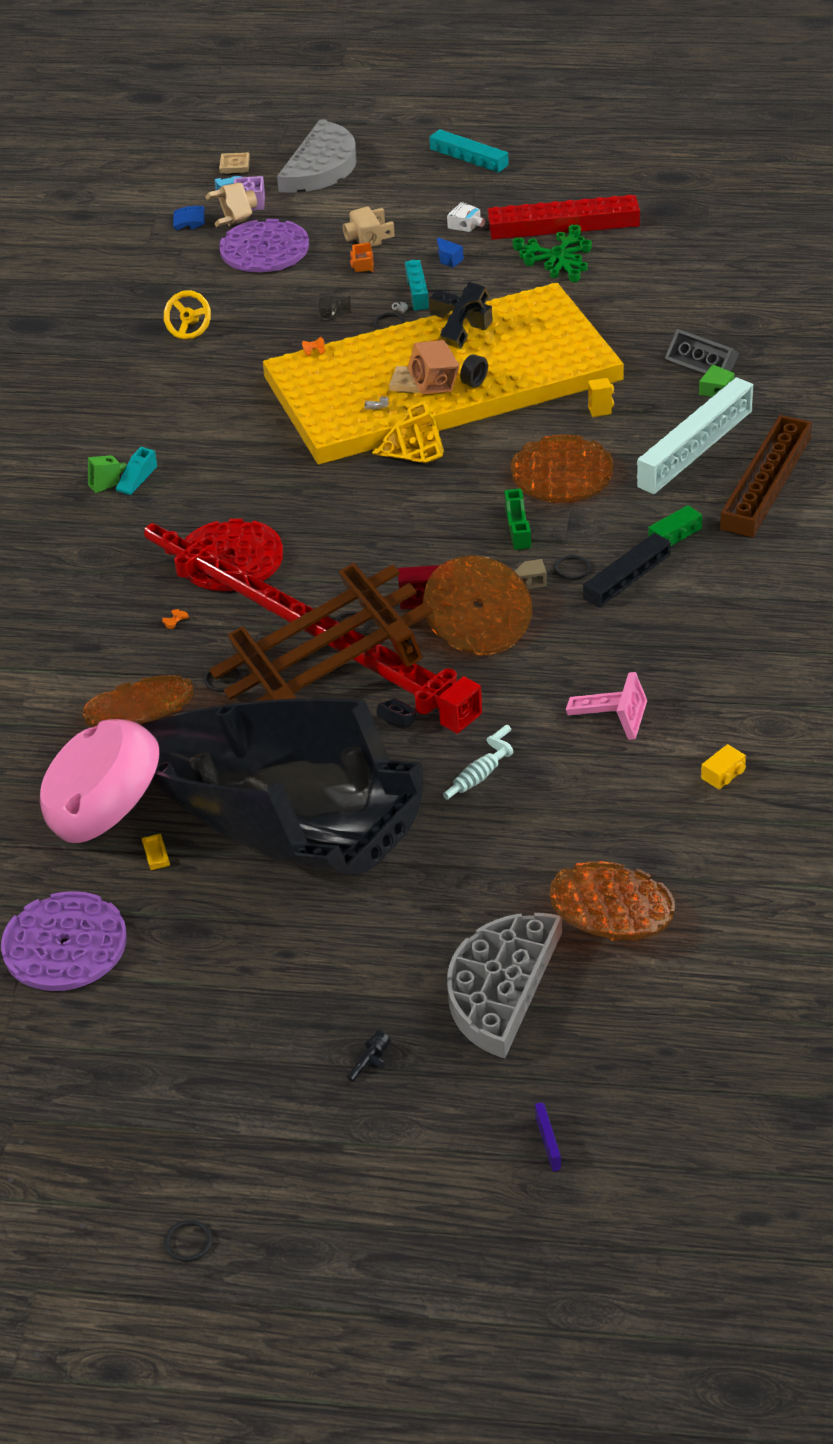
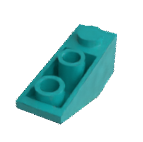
[116,447,158,495]

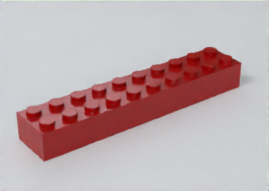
[488,194,640,240]

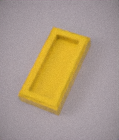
[141,833,170,870]

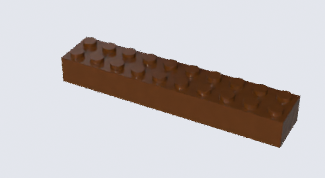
[720,415,812,538]

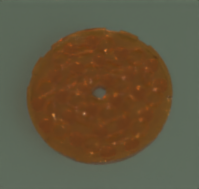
[511,434,614,503]
[423,555,532,655]
[82,675,194,727]
[549,861,675,941]

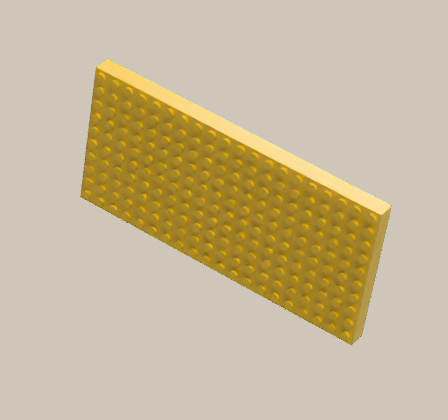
[263,283,624,465]

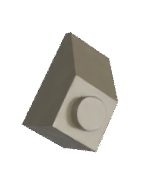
[510,559,547,591]

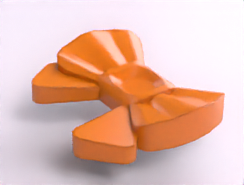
[302,337,326,356]
[162,609,189,629]

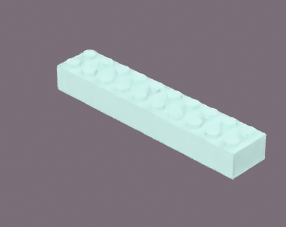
[637,377,753,494]

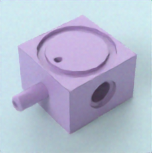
[234,176,265,210]

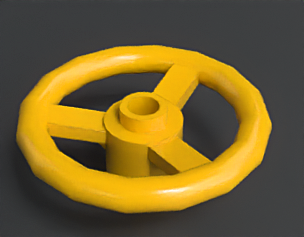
[164,290,211,339]

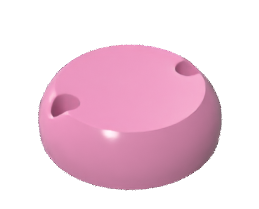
[40,719,159,843]

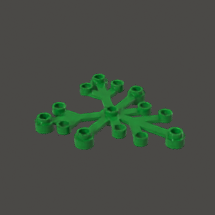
[512,225,592,283]

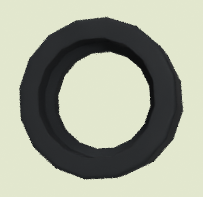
[460,354,488,388]

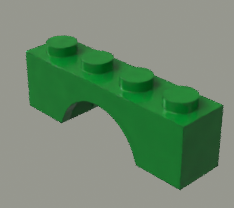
[504,488,531,550]

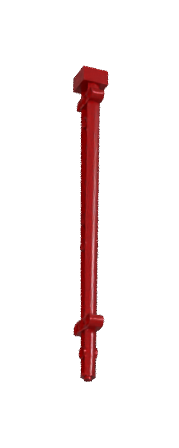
[144,523,482,734]

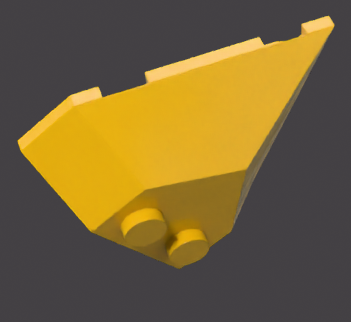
[372,400,444,463]

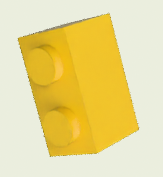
[588,378,614,417]
[701,744,746,789]

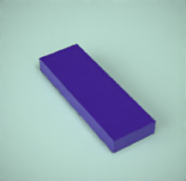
[535,1102,561,1172]

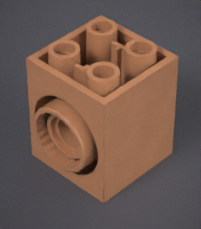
[407,340,459,394]

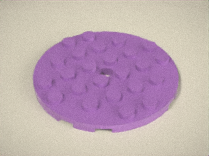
[219,219,309,272]
[1,891,127,991]

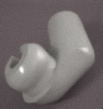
[392,301,408,315]
[364,396,389,410]

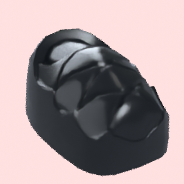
[376,698,417,728]

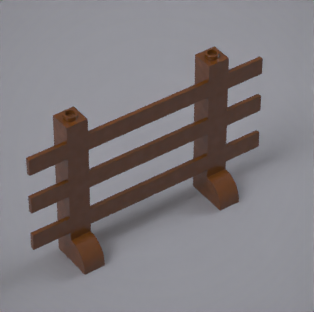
[209,563,433,701]

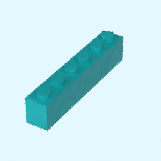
[429,129,509,173]

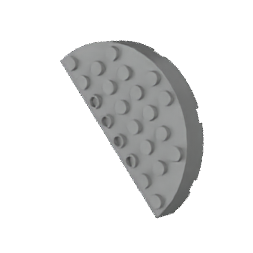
[277,119,357,193]
[447,913,562,1058]

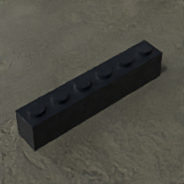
[583,533,671,608]

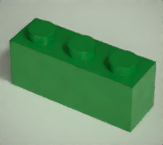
[648,505,702,546]

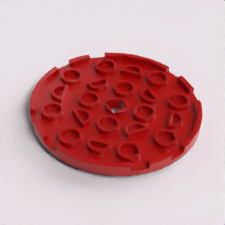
[184,519,284,591]

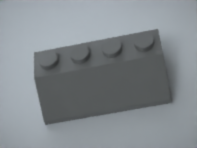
[664,329,739,374]

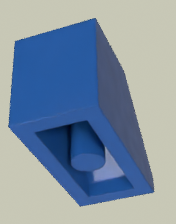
[437,238,464,268]

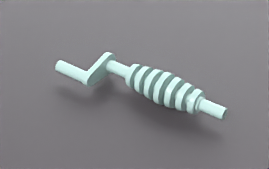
[443,725,513,800]

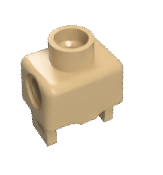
[205,183,257,227]
[343,206,395,247]

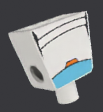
[447,202,485,232]

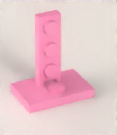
[566,672,647,740]

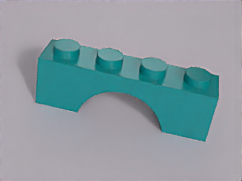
[405,260,429,311]

